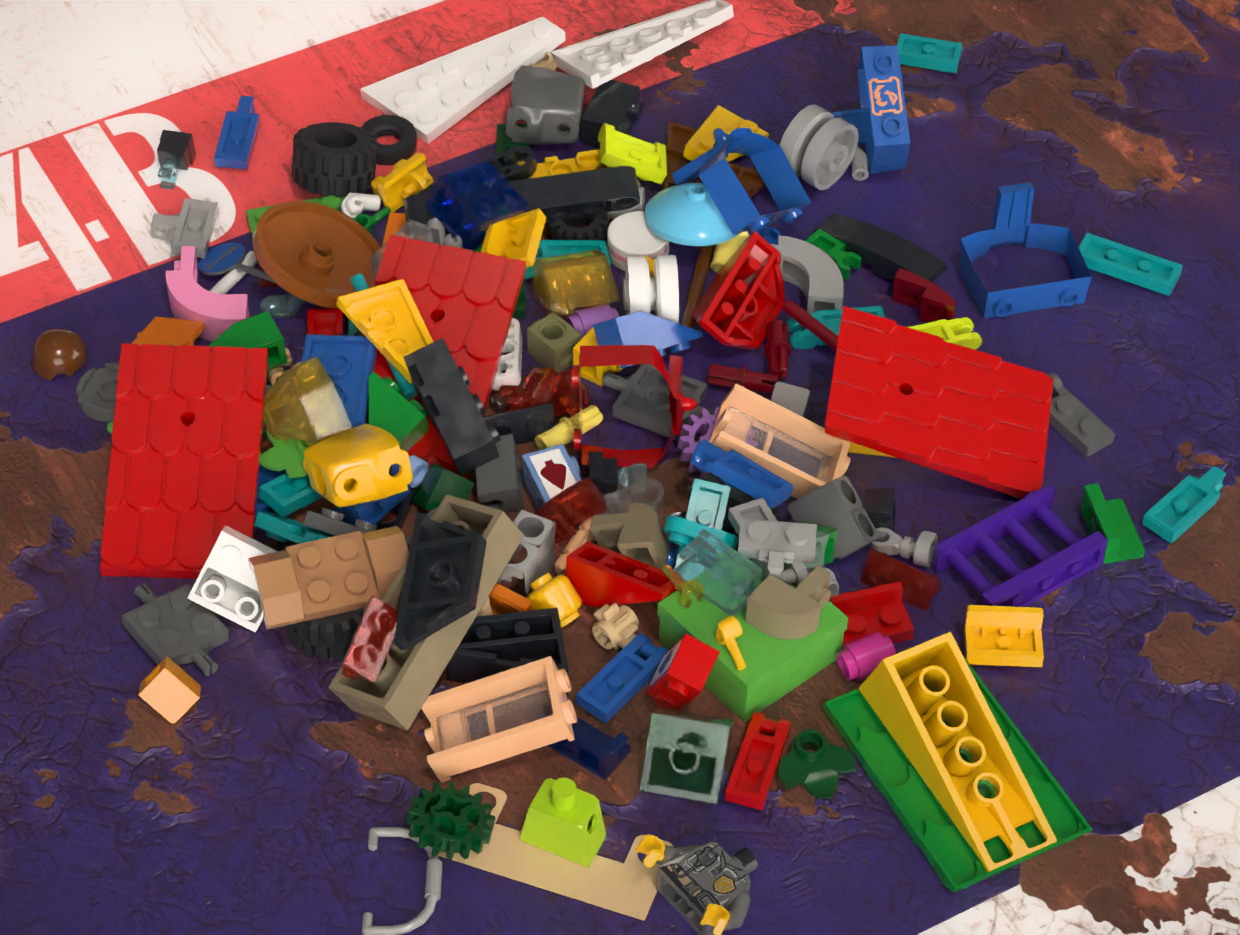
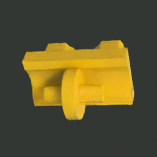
[371,153,434,213]

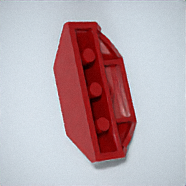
[692,231,785,350]

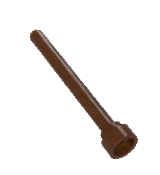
[681,245,714,329]

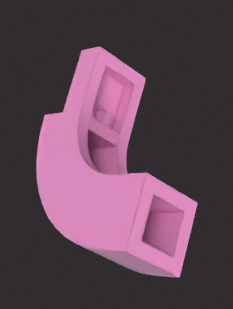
[166,246,250,341]

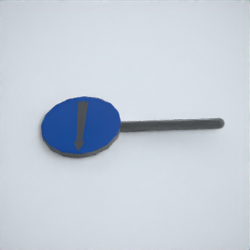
[198,243,275,283]

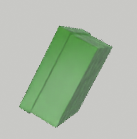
[657,551,848,723]

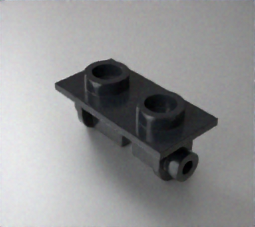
[483,403,555,445]

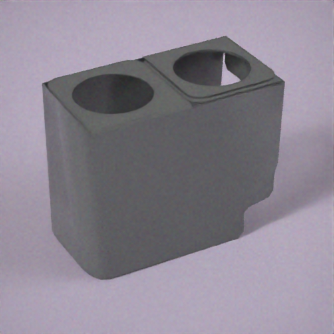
[787,476,880,559]

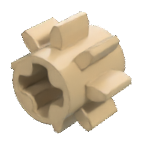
[592,603,639,651]

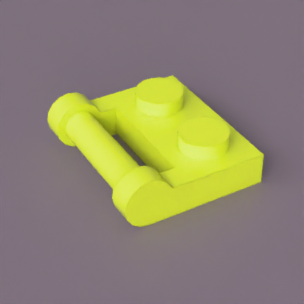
[598,123,667,185]

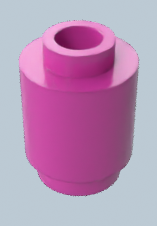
[836,632,896,681]

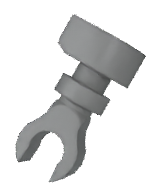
[870,527,938,568]

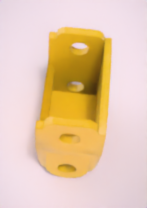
[303,424,413,507]

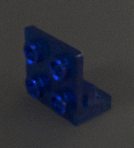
[425,161,529,251]

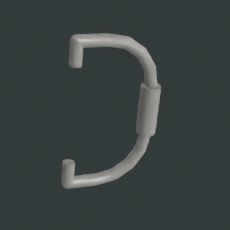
[362,827,443,935]

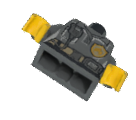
[635,834,758,935]

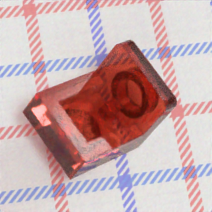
[498,367,562,410]

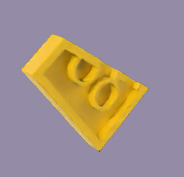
[336,279,433,384]

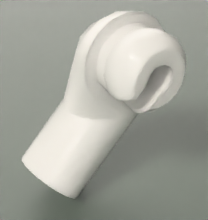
[341,192,381,218]

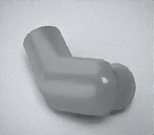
[851,146,869,181]

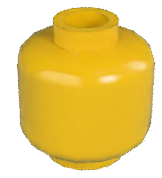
[526,572,582,628]

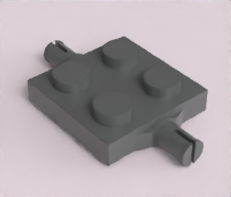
[603,364,714,440]
[122,583,229,676]

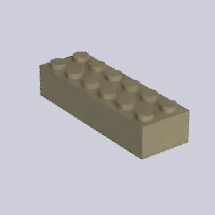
[328,494,524,731]

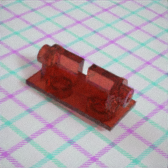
[860,549,942,611]
[341,595,399,684]

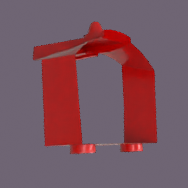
[572,345,697,468]

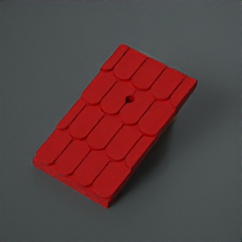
[360,234,526,478]
[825,306,1054,499]
[100,343,268,579]

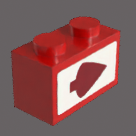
[645,633,720,711]

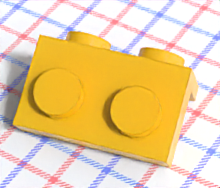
[481,204,546,269]
[963,605,1044,667]

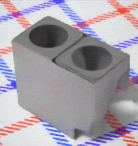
[496,510,556,594]

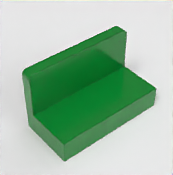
[1079,483,1145,564]

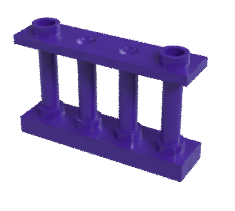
[931,484,1108,607]

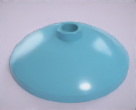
[645,183,740,246]

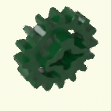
[406,781,495,860]

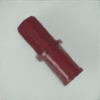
[764,319,792,380]
[707,364,779,396]

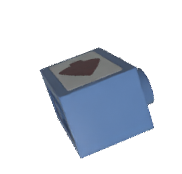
[522,444,593,529]

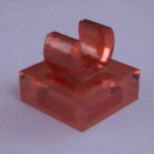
[548,369,588,416]

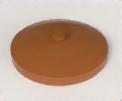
[252,201,384,308]

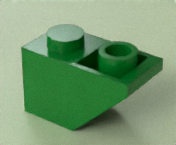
[368,371,430,452]

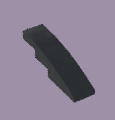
[813,213,948,282]

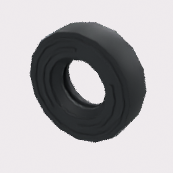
[361,115,417,165]

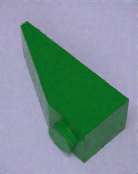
[208,311,288,370]

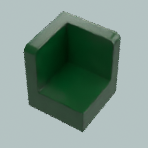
[414,462,475,511]

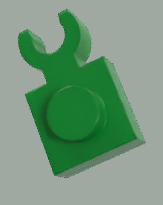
[805,229,861,279]

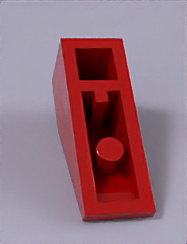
[565,541,683,607]

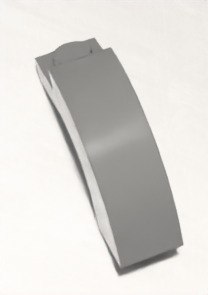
[771,235,844,313]

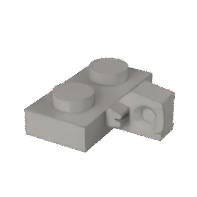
[151,198,218,259]
[738,518,817,581]

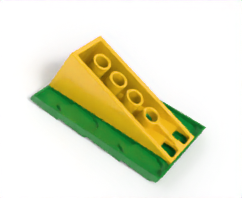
[822,632,1093,894]

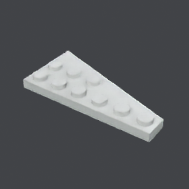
[550,0,734,89]
[360,16,566,144]

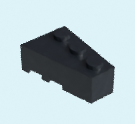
[403,338,501,476]
[447,607,569,697]

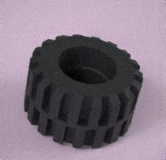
[292,122,377,197]
[286,605,378,661]

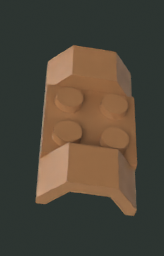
[248,526,409,630]

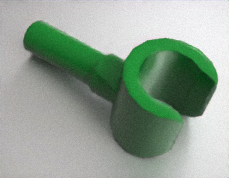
[353,207,391,236]

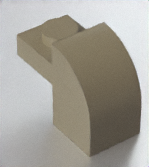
[590,502,670,569]
[746,565,831,640]

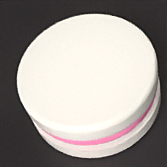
[607,211,670,271]

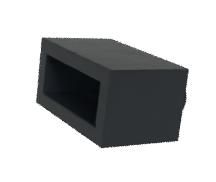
[580,80,644,148]

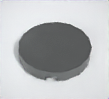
[76,362,119,422]

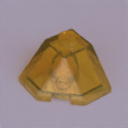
[263,357,353,446]

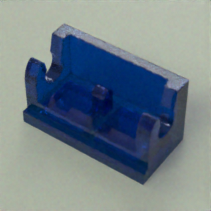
[543,711,631,780]

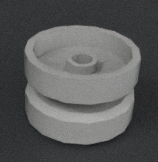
[779,104,859,190]

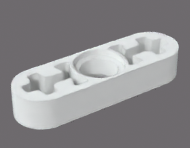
[492,318,523,391]

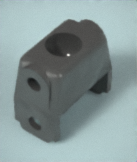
[506,65,585,145]

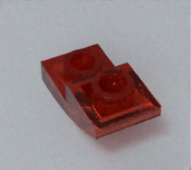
[533,477,607,544]

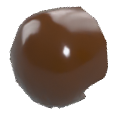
[31,329,88,381]

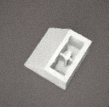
[188,525,278,633]

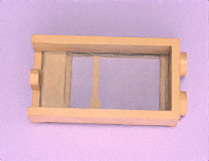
[708,384,851,499]
[421,656,577,783]

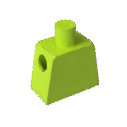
[520,777,606,868]

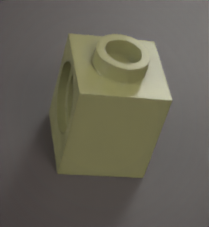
[527,312,582,375]

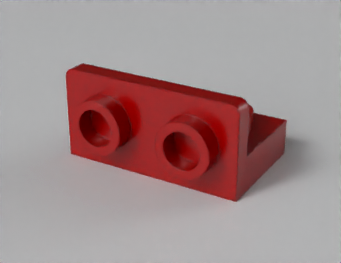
[829,582,915,650]

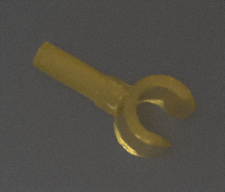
[662,564,704,608]

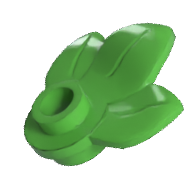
[260,427,325,478]

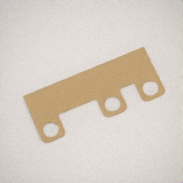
[438,783,673,921]

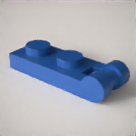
[576,633,668,723]

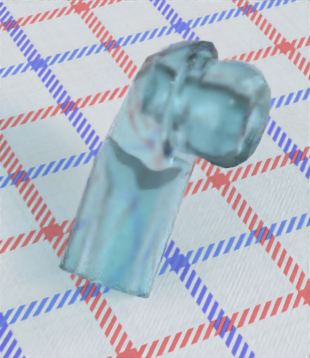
[259,293,305,318]

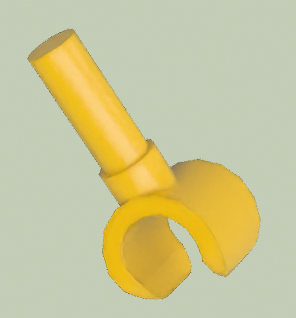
[715,615,746,670]

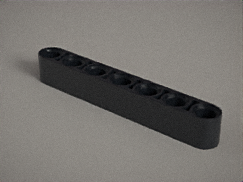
[404,166,640,238]

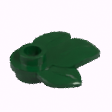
[778,729,856,799]

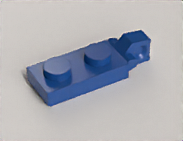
[214,96,260,169]
[690,439,793,509]

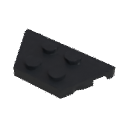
[393,513,487,650]

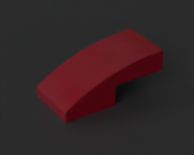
[892,268,957,323]

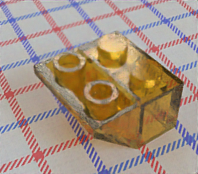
[532,250,620,315]

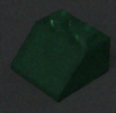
[640,707,734,804]

